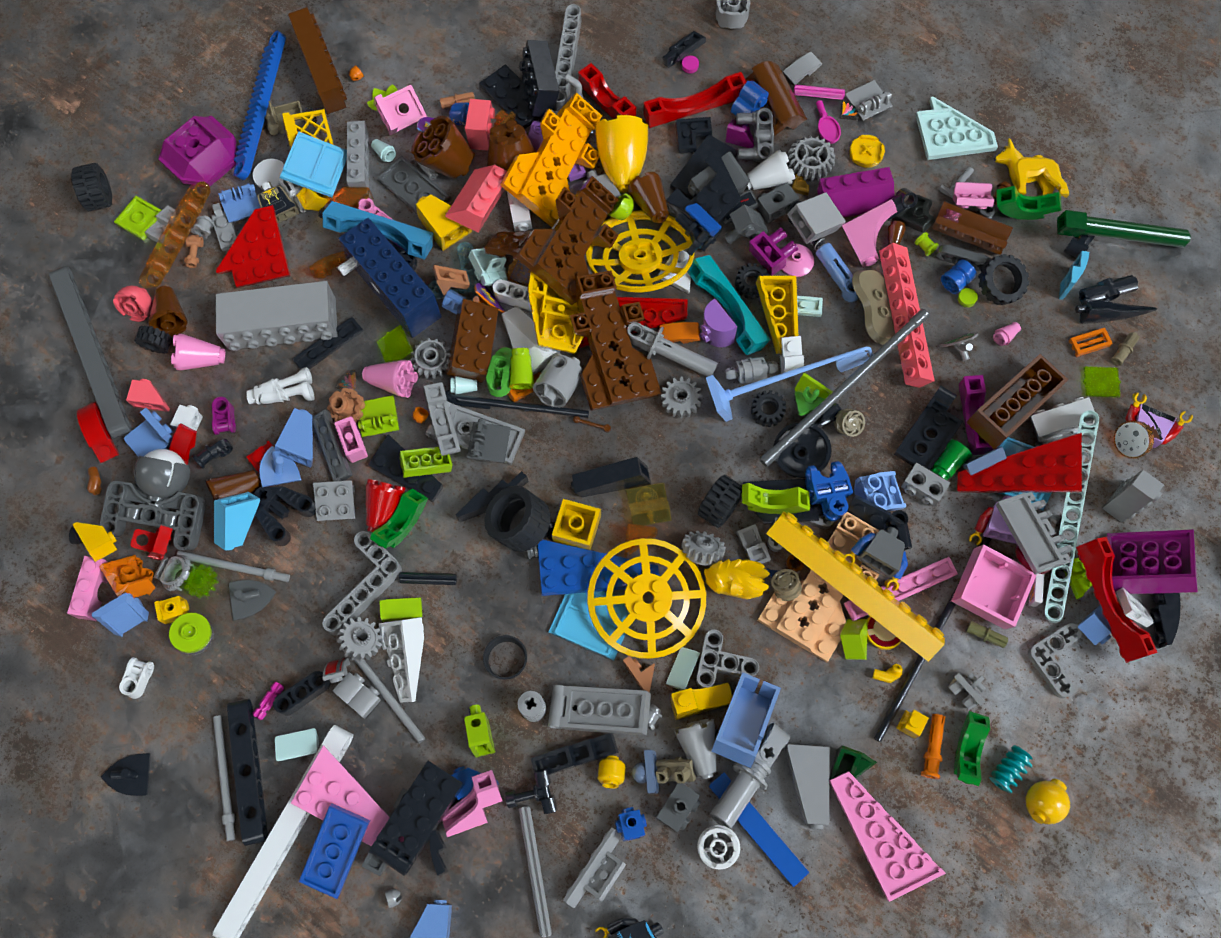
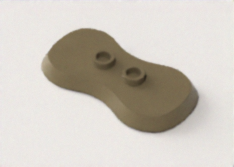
[852,270,895,345]

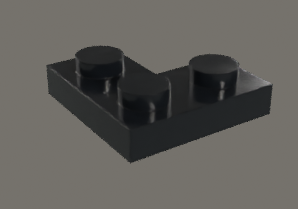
[676,117,712,153]

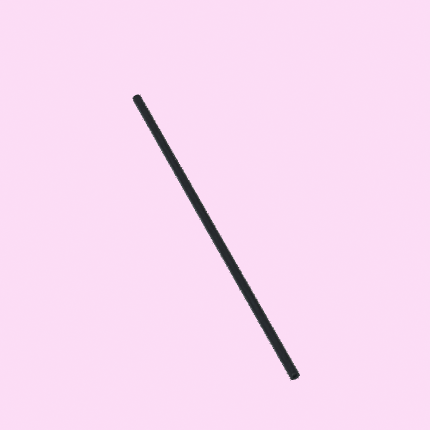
[874,441,1043,742]

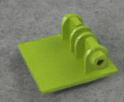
[358,395,399,437]

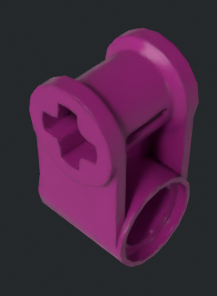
[212,397,236,435]

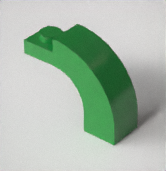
[997,186,1062,220]
[370,489,428,549]
[954,711,991,786]

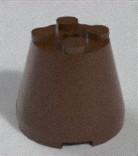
[411,116,475,178]
[487,120,536,171]

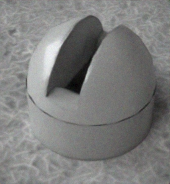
[385,889,402,908]

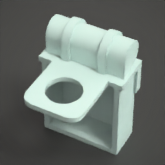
[468,248,507,286]

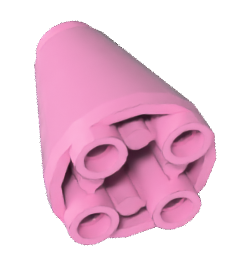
[171,334,225,370]
[362,360,418,398]

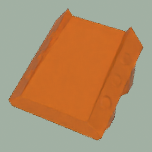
[100,555,155,598]

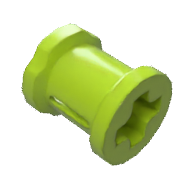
[914,232,939,256]

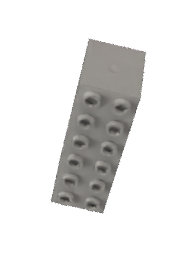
[216,281,338,351]

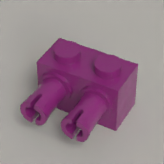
[749,227,798,276]

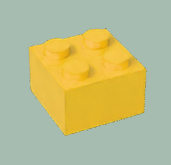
[552,499,601,550]

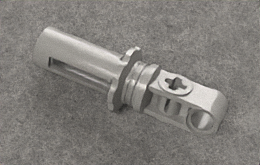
[710,723,790,829]

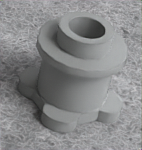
[190,215,214,240]
[648,704,662,731]

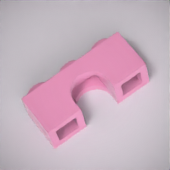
[67,556,108,621]

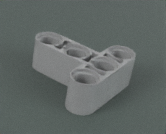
[696,630,759,689]

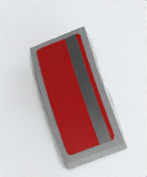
[323,657,350,683]

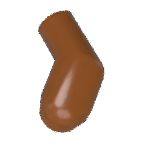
[87,467,102,495]

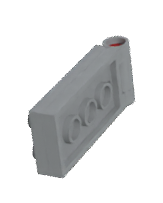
[548,685,651,736]

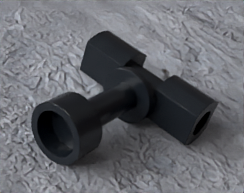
[505,768,557,814]

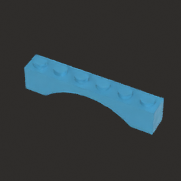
[323,201,434,259]

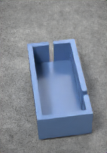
[711,672,781,768]

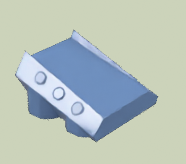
[92,592,149,637]

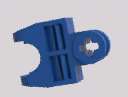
[805,461,853,521]

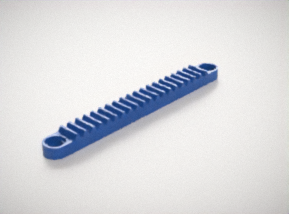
[234,30,286,181]

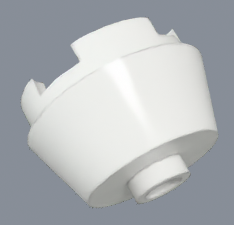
[697,825,740,870]

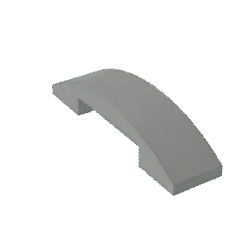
[424,382,461,456]

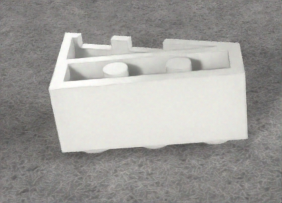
[1031,397,1095,442]

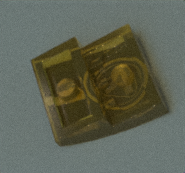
[626,483,672,528]

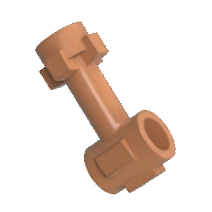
[184,235,204,268]

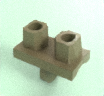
[655,757,696,783]

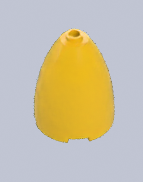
[595,115,648,193]

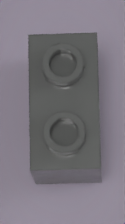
[756,182,800,224]

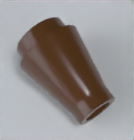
[888,221,906,245]

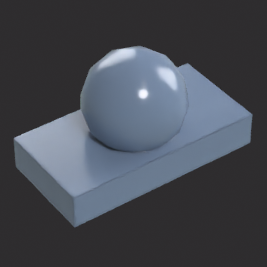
[632,750,660,794]

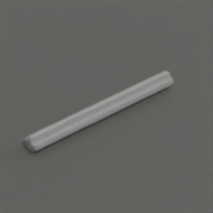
[519,806,552,938]

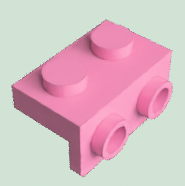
[953,182,994,209]

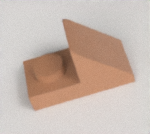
[432,265,470,295]
[623,656,655,693]

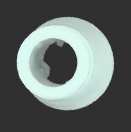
[371,139,396,162]
[450,376,477,395]

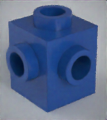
[615,807,647,842]

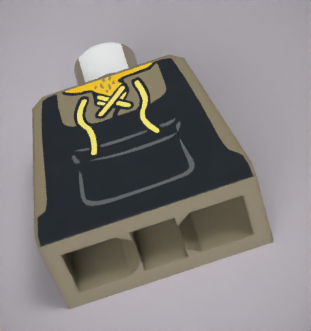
[257,182,300,224]

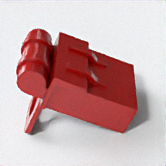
[130,525,173,561]

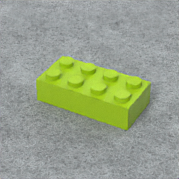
[399,447,452,477]

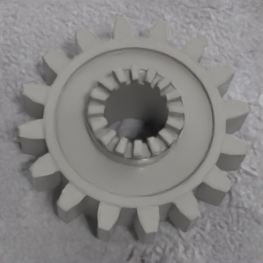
[411,338,450,379]
[661,377,702,418]
[681,531,726,565]
[337,617,383,662]

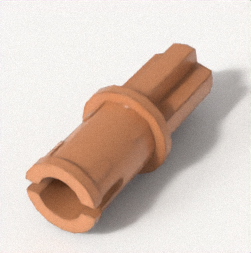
[440,92,475,109]

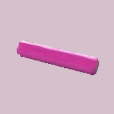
[793,85,845,100]

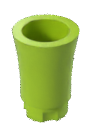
[509,348,535,390]

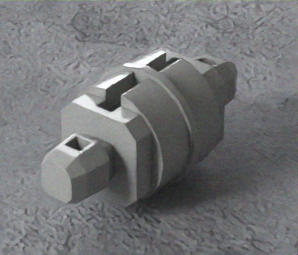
[725,357,778,384]

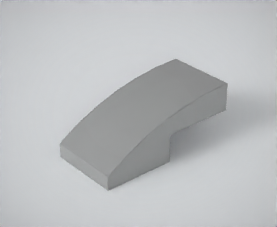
[783,52,822,85]
[145,205,182,244]
[736,524,771,564]

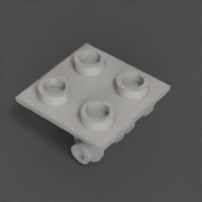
[845,80,893,120]
[313,480,355,521]

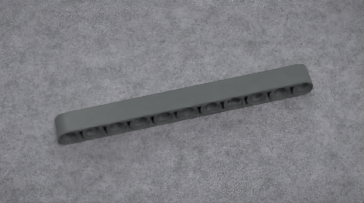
[49,266,132,439]

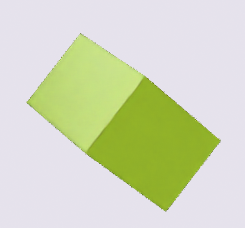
[840,619,868,660]

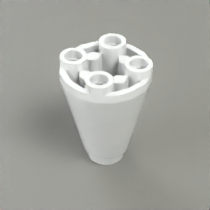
[747,150,796,190]

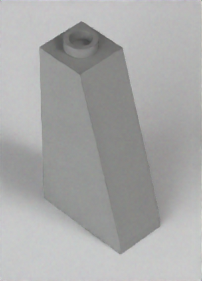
[785,744,830,830]

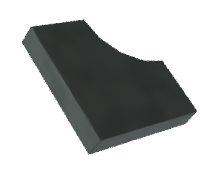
[894,195,935,233]

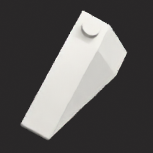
[502,306,561,375]
[379,618,424,703]

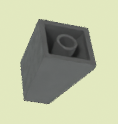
[688,152,750,197]

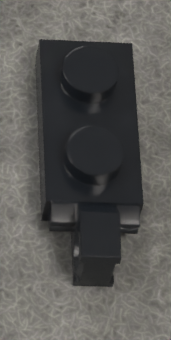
[663,31,706,68]

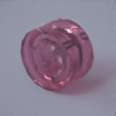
[943,209,962,223]

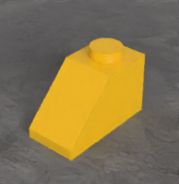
[73,522,117,562]

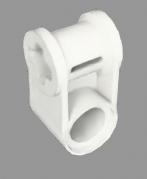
[119,657,154,699]

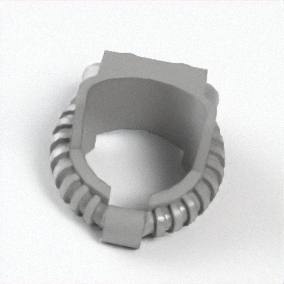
[153,556,194,592]

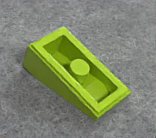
[379,598,423,622]

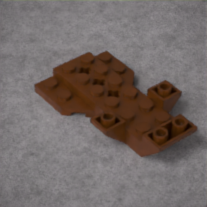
[515,176,619,305]
[569,270,662,411]

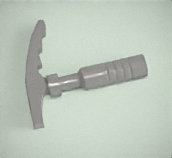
[939,167,974,198]

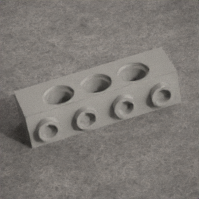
[347,121,369,194]

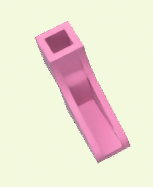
[442,770,502,837]

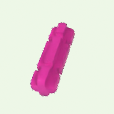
[252,682,284,720]

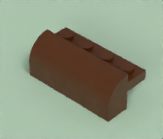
[745,61,807,136]
[932,202,1013,255]

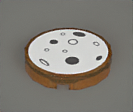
[1113,420,1154,459]

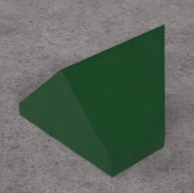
[829,745,877,780]

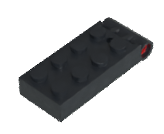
[369,760,465,876]

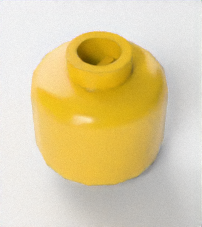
[597,756,625,789]

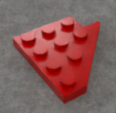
[216,205,291,288]

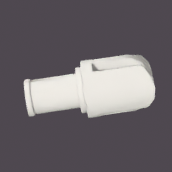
[279,180,306,213]

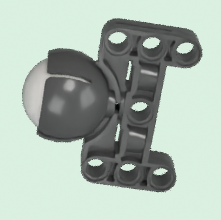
[99,449,206,551]

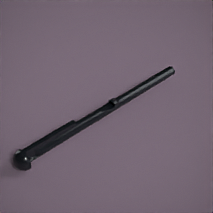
[445,390,589,418]

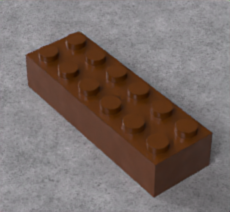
[288,7,347,115]
[966,354,1069,449]

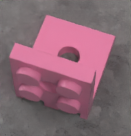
[374,85,427,135]

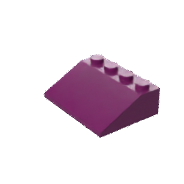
[1107,529,1198,594]

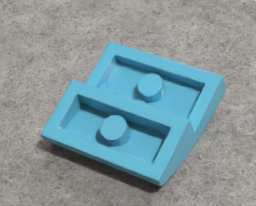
[1059,251,1089,300]

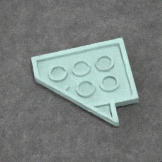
[916,97,998,160]

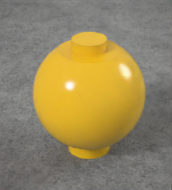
[1025,779,1070,824]

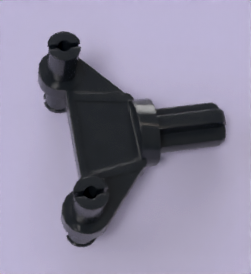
[675,212,722,256]

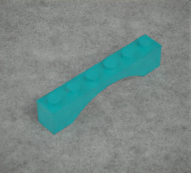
[687,255,771,355]

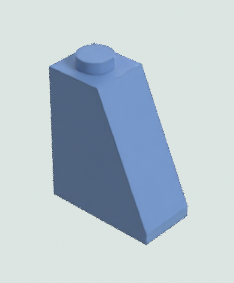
[275,408,313,468]
[410,900,452,938]

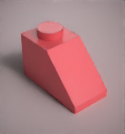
[126,379,170,412]

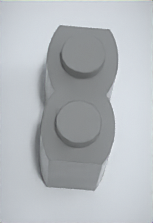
[333,672,381,719]

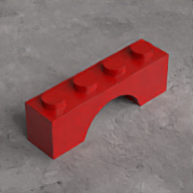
[578,63,636,119]

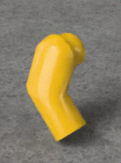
[872,664,903,683]

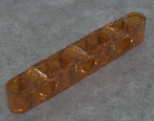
[139,181,210,289]

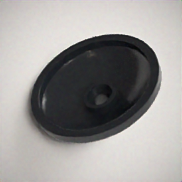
[773,422,832,478]

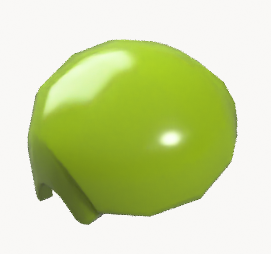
[608,193,634,220]

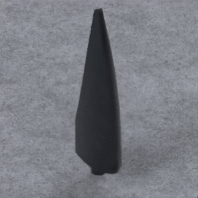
[1075,299,1157,324]

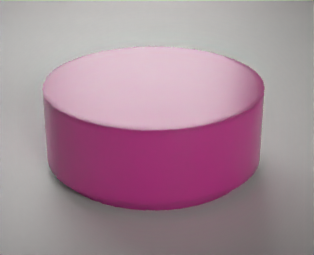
[682,56,699,74]

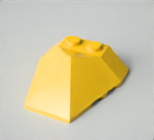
[528,271,584,354]

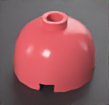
[113,285,153,322]

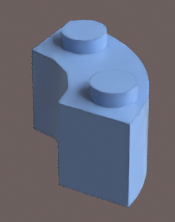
[1078,605,1111,645]

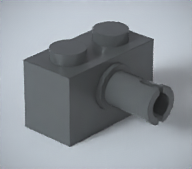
[724,204,768,244]
[656,783,701,833]

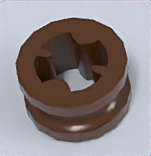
[785,555,804,573]

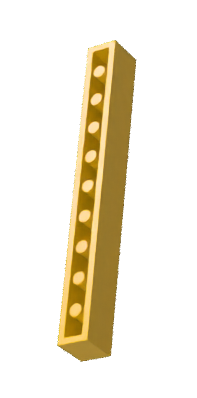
[766,511,945,662]

